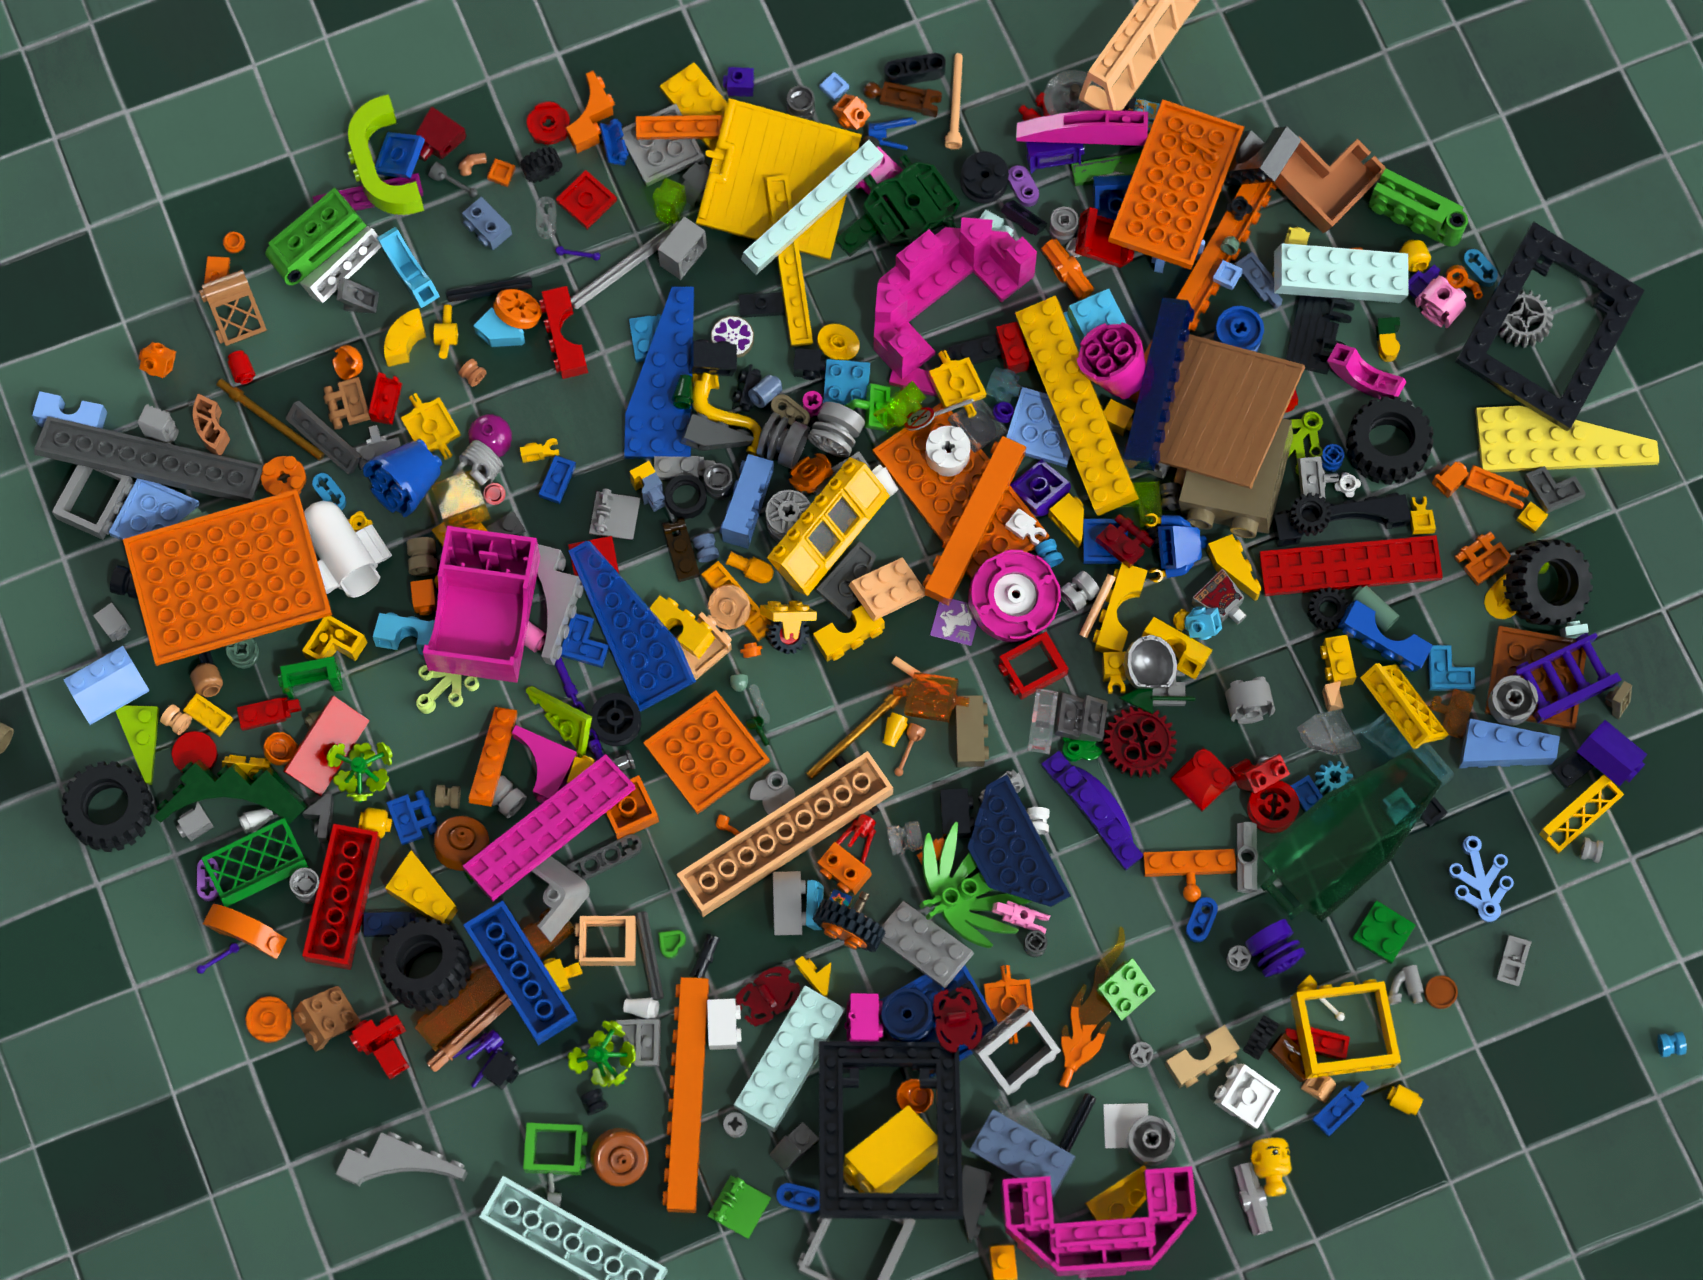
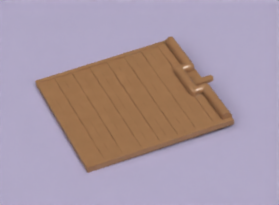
[1125,332,1305,489]

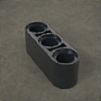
[884,53,946,85]

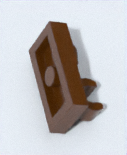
[1268,1033,1306,1082]

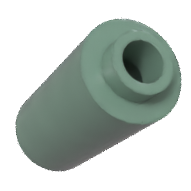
[1351,586,1400,632]

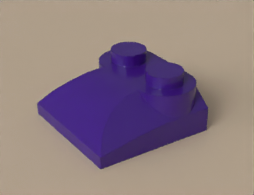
[1010,459,1071,516]

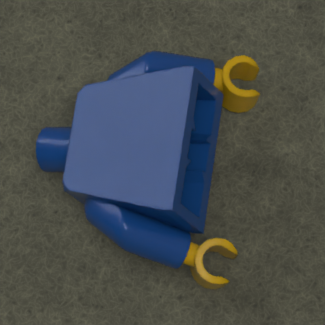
[1144,513,1208,582]

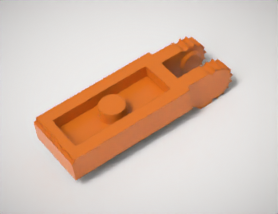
[1464,465,1529,509]

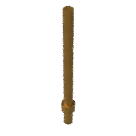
[217,379,325,461]
[805,684,911,780]

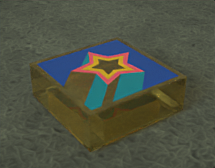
[828,887,854,908]

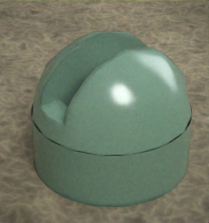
[1220,236,1240,255]
[730,674,748,692]

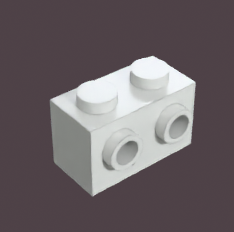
[707,999,742,1050]

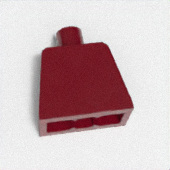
[416,107,466,162]

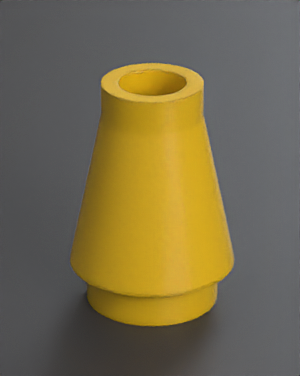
[882,712,908,748]

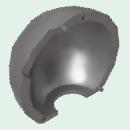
[1123,635,1177,689]

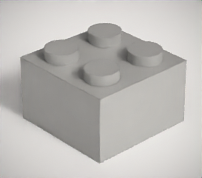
[657,216,707,280]

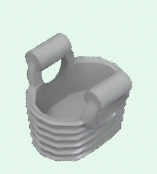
[453,440,503,486]

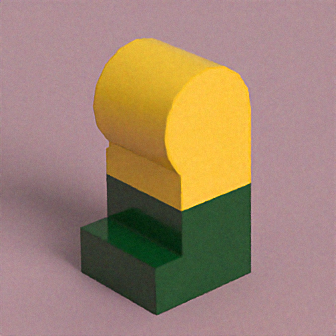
[1375,317,1400,362]

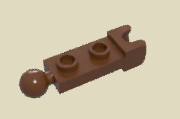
[863,82,942,117]

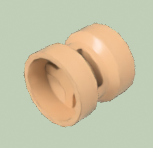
[160,704,192,735]

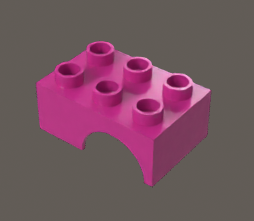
[423,526,540,683]

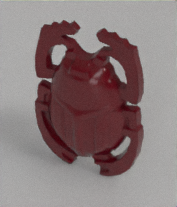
[735,966,800,1027]
[933,987,982,1053]

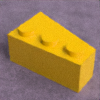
[385,850,458,925]

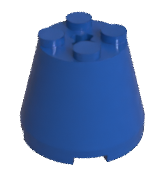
[363,439,442,517]

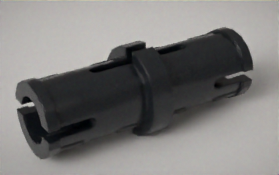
[689,934,720,978]

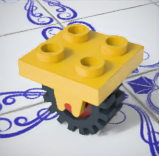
[760,601,817,654]

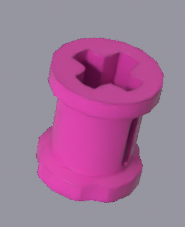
[803,391,822,417]

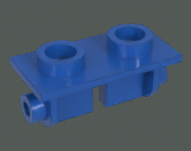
[599,119,629,166]

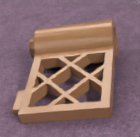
[199,269,267,346]

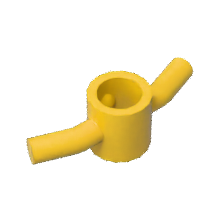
[434,305,458,359]

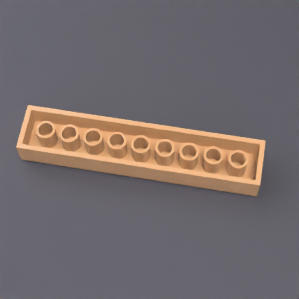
[677,751,893,917]

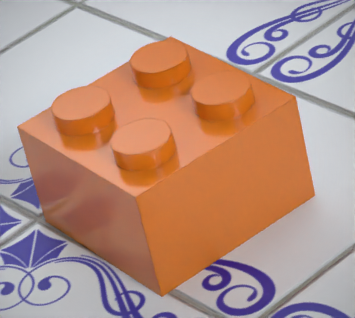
[605,776,659,840]

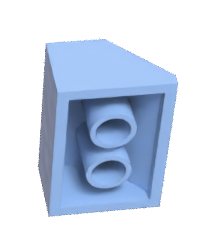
[63,646,149,725]

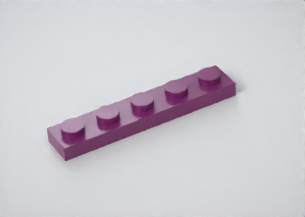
[313,173,424,211]

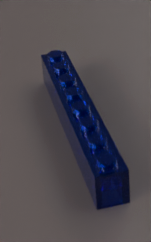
[1124,298,1194,471]

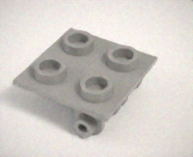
[589,489,641,540]

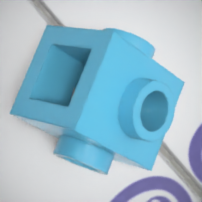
[1185,606,1222,640]

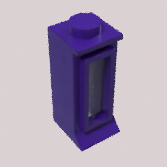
[1026,142,1084,174]

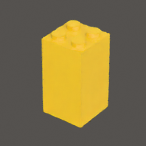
[843,1105,937,1193]

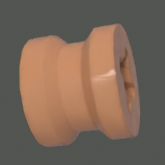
[459,359,487,387]

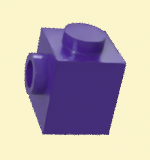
[723,67,754,97]

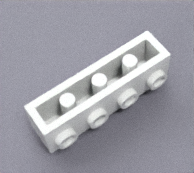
[300,226,381,303]

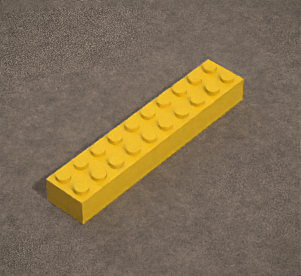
[1015,295,1139,516]

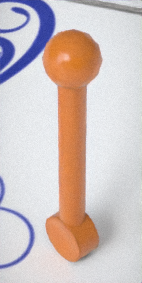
[1181,132,1220,161]

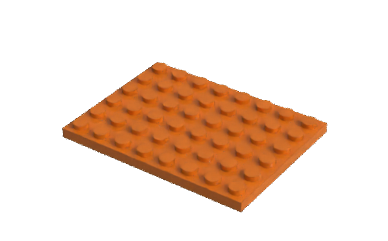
[123,489,332,666]

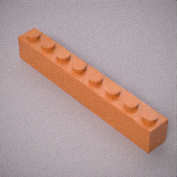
[923,436,1026,606]

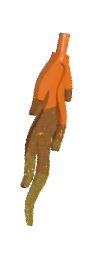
[1059,927,1125,1088]

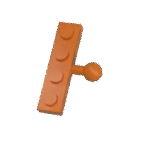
[1143,849,1237,902]

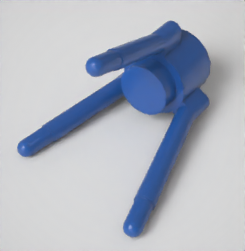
[869,117,917,150]

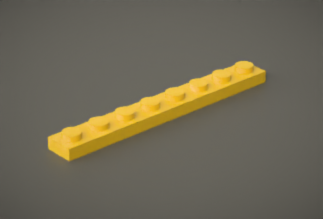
[766,175,813,347]

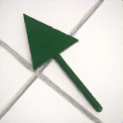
[1119,688,1196,714]

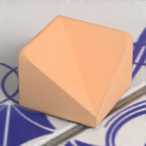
[1322,681,1344,712]

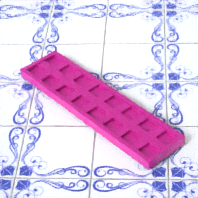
[463,754,635,901]

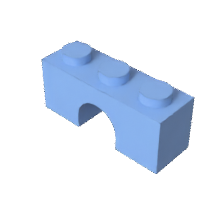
[32,391,107,429]

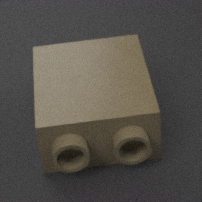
[1179,418,1293,538]

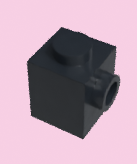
[794,348,826,380]
[482,1051,519,1090]

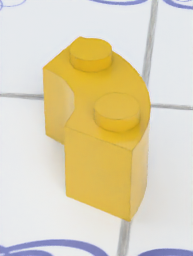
[384,308,426,367]

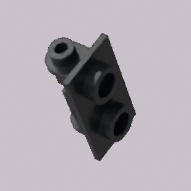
[732,364,762,412]

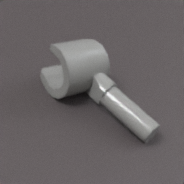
[547,1173,561,1207]

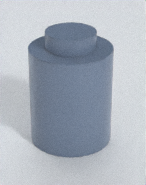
[748,375,782,408]

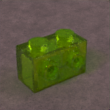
[653,178,687,224]
[873,381,927,430]

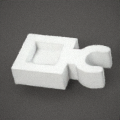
[1005,508,1047,546]

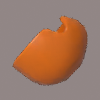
[332,345,363,380]
[263,732,298,766]
[896,1079,934,1114]

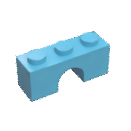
[373,613,435,655]

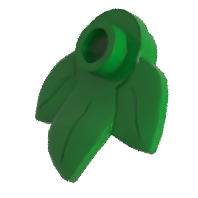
[1062,737,1102,762]

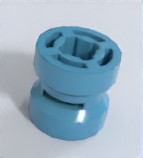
[1034,539,1064,568]
[1657,1032,1687,1057]

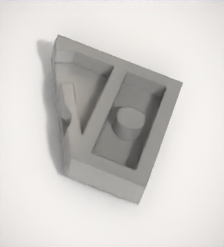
[616,1019,661,1067]

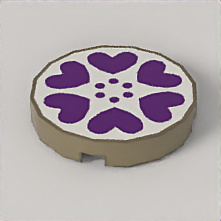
[711,316,754,358]

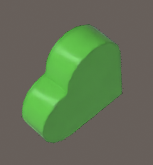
[658,930,686,959]

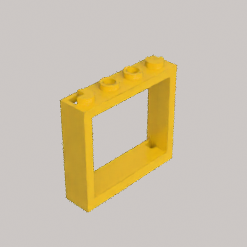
[1290,979,1401,1079]

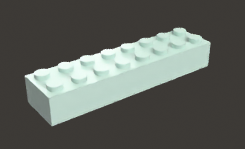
[479,1176,668,1280]

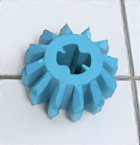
[1315,761,1353,799]

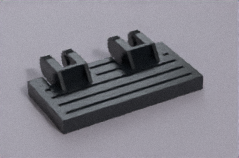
[1286,295,1355,375]

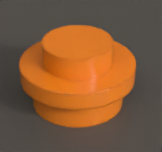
[223,232,245,253]
[740,642,763,658]

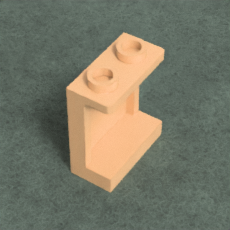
[676,612,732,680]

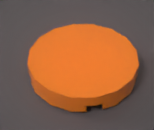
[245,996,293,1043]

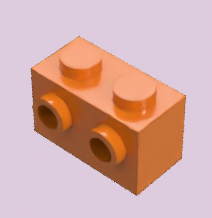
[817,842,872,895]

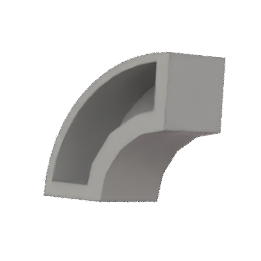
[773,871,806,935]

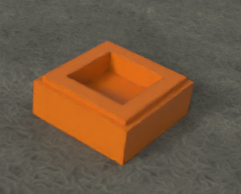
[487,159,516,187]

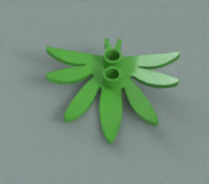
[919,822,1033,948]

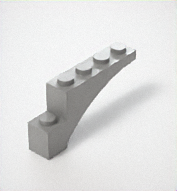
[537,544,584,666]
[336,1132,468,1187]

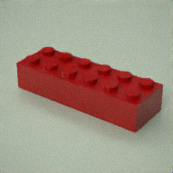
[302,824,381,970]

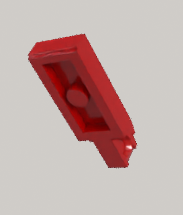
[237,697,302,731]
[1285,1027,1350,1060]

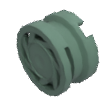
[226,638,260,669]

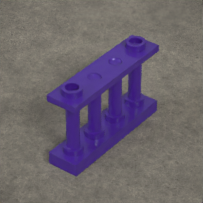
[1513,633,1621,723]

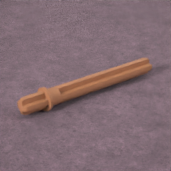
[427,992,512,1072]

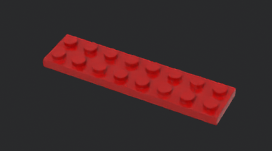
[1259,535,1443,596]

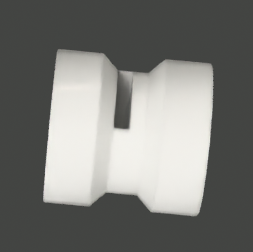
[1027,807,1050,835]

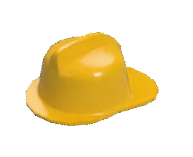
[1484,574,1517,619]

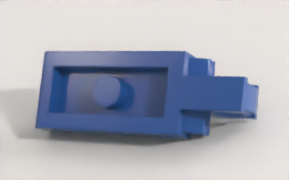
[1312,1080,1369,1137]

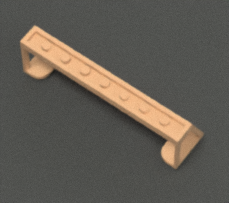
[1078,0,1199,111]

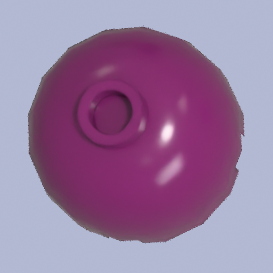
[468,414,512,457]

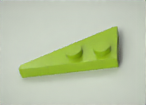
[526,686,592,757]
[116,705,159,785]

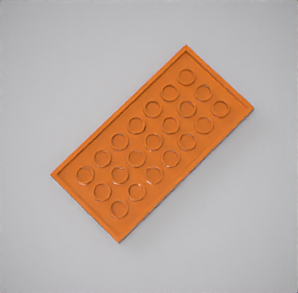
[1108,99,1244,270]
[872,403,1050,580]

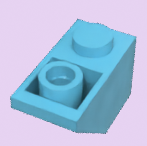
[474,307,525,347]

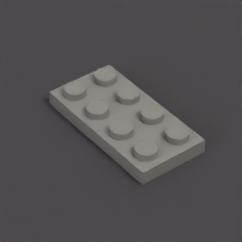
[881,901,974,989]

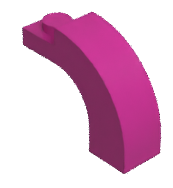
[1327,343,1406,399]

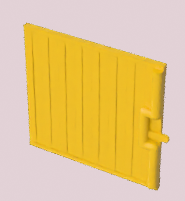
[696,98,862,260]

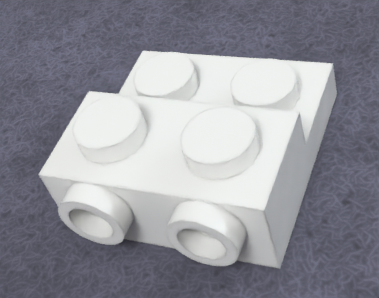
[1214,1064,1280,1129]

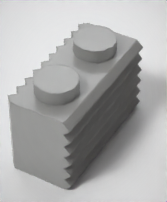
[138,404,179,444]

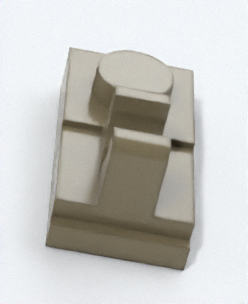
[1605,681,1632,720]

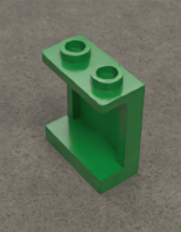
[278,656,343,699]

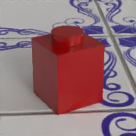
[373,1040,409,1079]

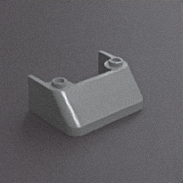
[475,856,590,942]

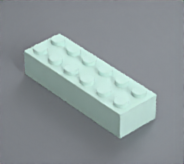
[1274,243,1409,303]
[734,986,845,1132]

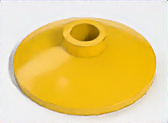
[817,324,860,361]

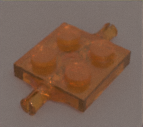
[893,672,970,722]

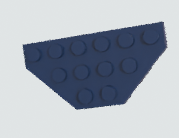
[968,775,1071,907]

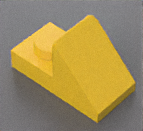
[795,956,832,998]

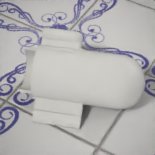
[304,500,392,598]

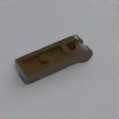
[662,517,700,582]

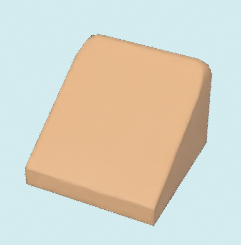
[1301,1076,1336,1103]

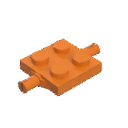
[984,965,1034,1044]

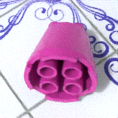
[1077,322,1149,399]

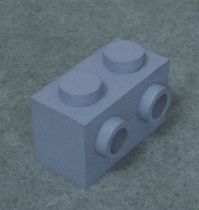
[462,197,512,250]

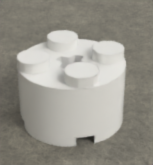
[926,426,970,476]

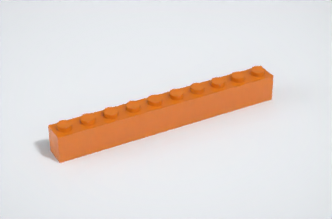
[663,977,709,1213]

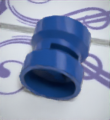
[1321,444,1344,472]

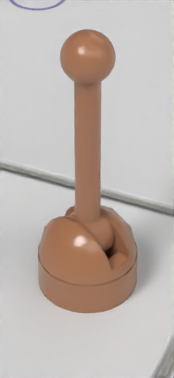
[895,723,926,776]

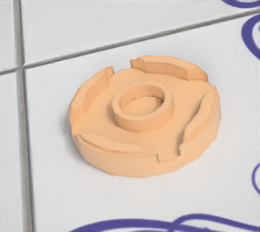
[708,585,751,630]

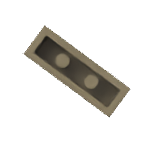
[955,695,989,767]

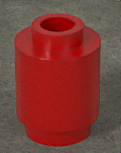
[227,350,255,385]

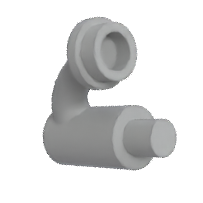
[1388,965,1424,1005]

